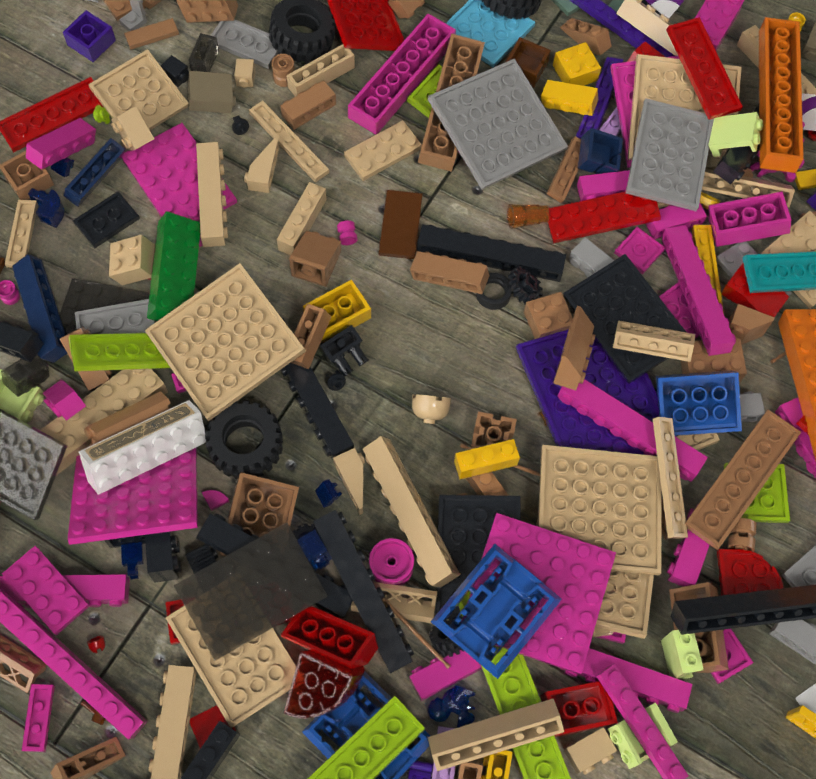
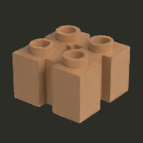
[471,411,517,448]

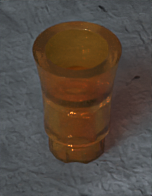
[507,204,549,229]

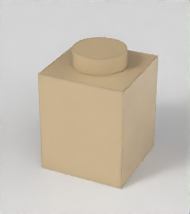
[234,59,255,88]

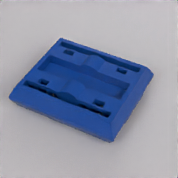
[431,544,562,679]
[302,669,430,779]

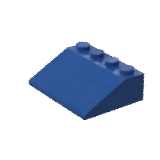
[656,370,742,436]

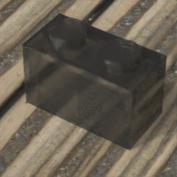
[189,33,219,72]
[1,355,50,397]

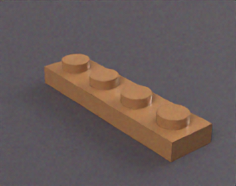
[546,136,581,203]

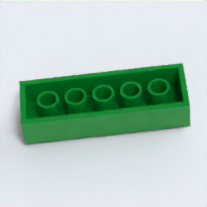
[147,211,200,321]

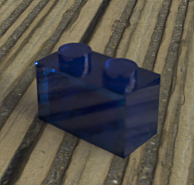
[297,530,332,569]

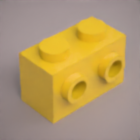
[481,750,513,779]

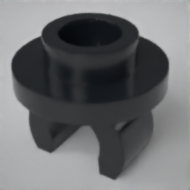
[232,115,249,135]
[326,370,346,391]

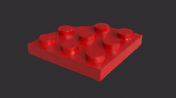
[717,549,784,596]

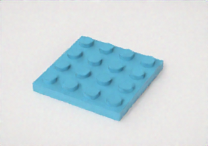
[446,0,535,68]

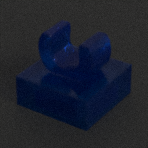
[51,157,74,178]
[315,479,342,508]

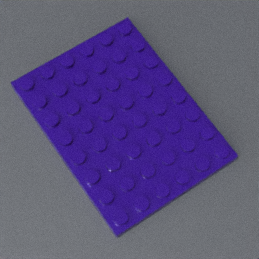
[516,329,676,455]

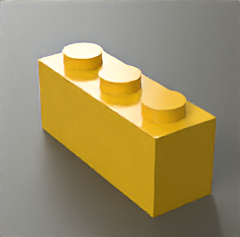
[541,80,598,116]
[454,439,520,480]

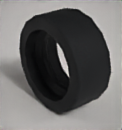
[476,273,512,310]

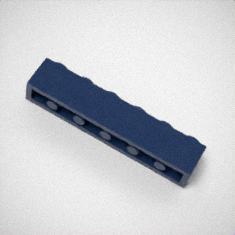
[12,254,67,363]

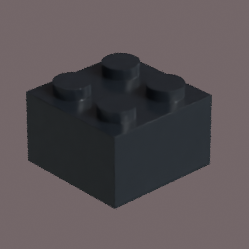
[145,531,182,583]

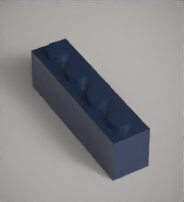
[64,138,126,207]

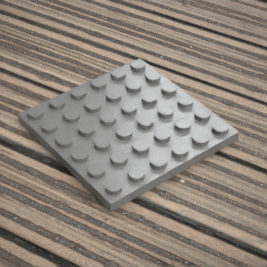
[428,59,568,190]

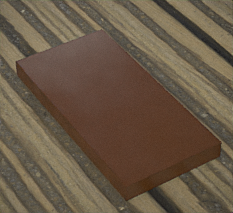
[379,190,423,259]

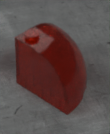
[283,650,365,719]

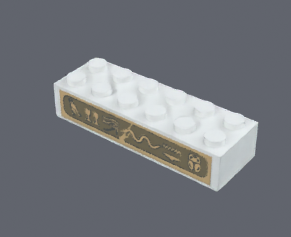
[79,400,207,495]

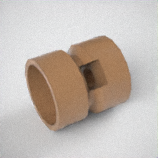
[271,54,295,87]
[728,518,757,552]

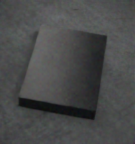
[73,191,140,249]

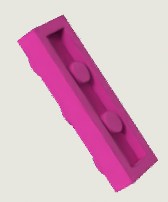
[22,684,55,752]

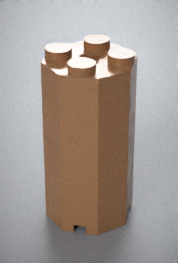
[84,391,171,446]

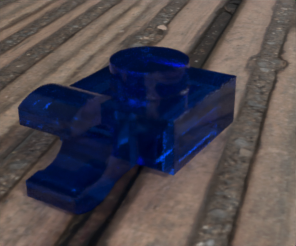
[121,542,144,580]

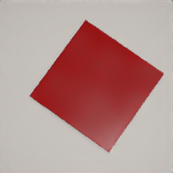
[189,705,236,749]

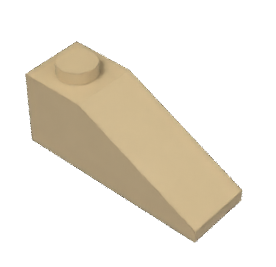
[244,138,280,193]
[333,448,365,515]

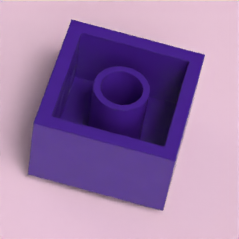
[63,10,116,62]

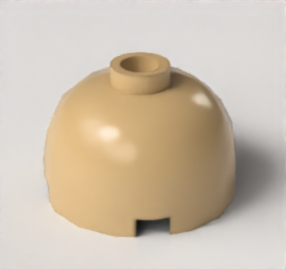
[412,394,451,424]

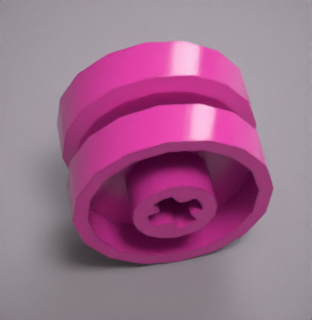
[369,538,414,586]

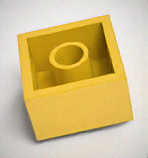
[553,42,601,86]

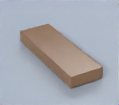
[124,18,179,50]

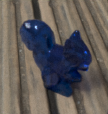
[427,685,476,728]

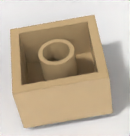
[111,106,154,151]
[109,235,155,286]

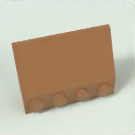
[219,472,299,558]

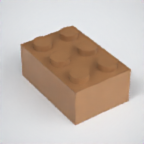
[176,0,238,23]
[680,339,747,382]

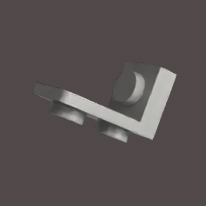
[119,0,147,31]

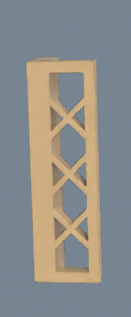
[613,321,695,362]
[351,582,437,623]

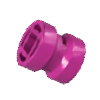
[337,220,358,246]
[0,280,20,305]

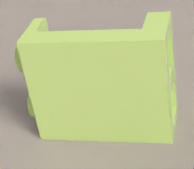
[708,112,763,157]
[0,369,44,427]
[661,630,703,680]
[608,703,678,769]

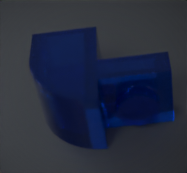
[28,188,65,228]

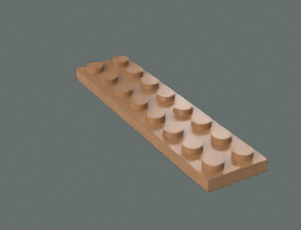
[685,410,801,550]

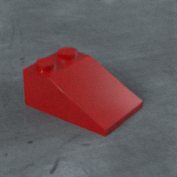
[722,263,789,317]
[540,681,618,737]

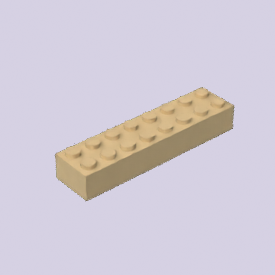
[11,369,168,488]

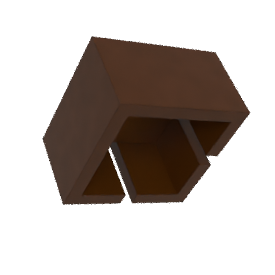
[505,37,551,88]

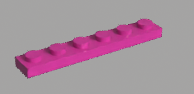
[597,664,689,779]

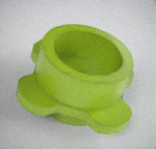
[93,105,110,124]

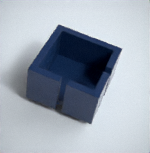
[578,128,623,174]

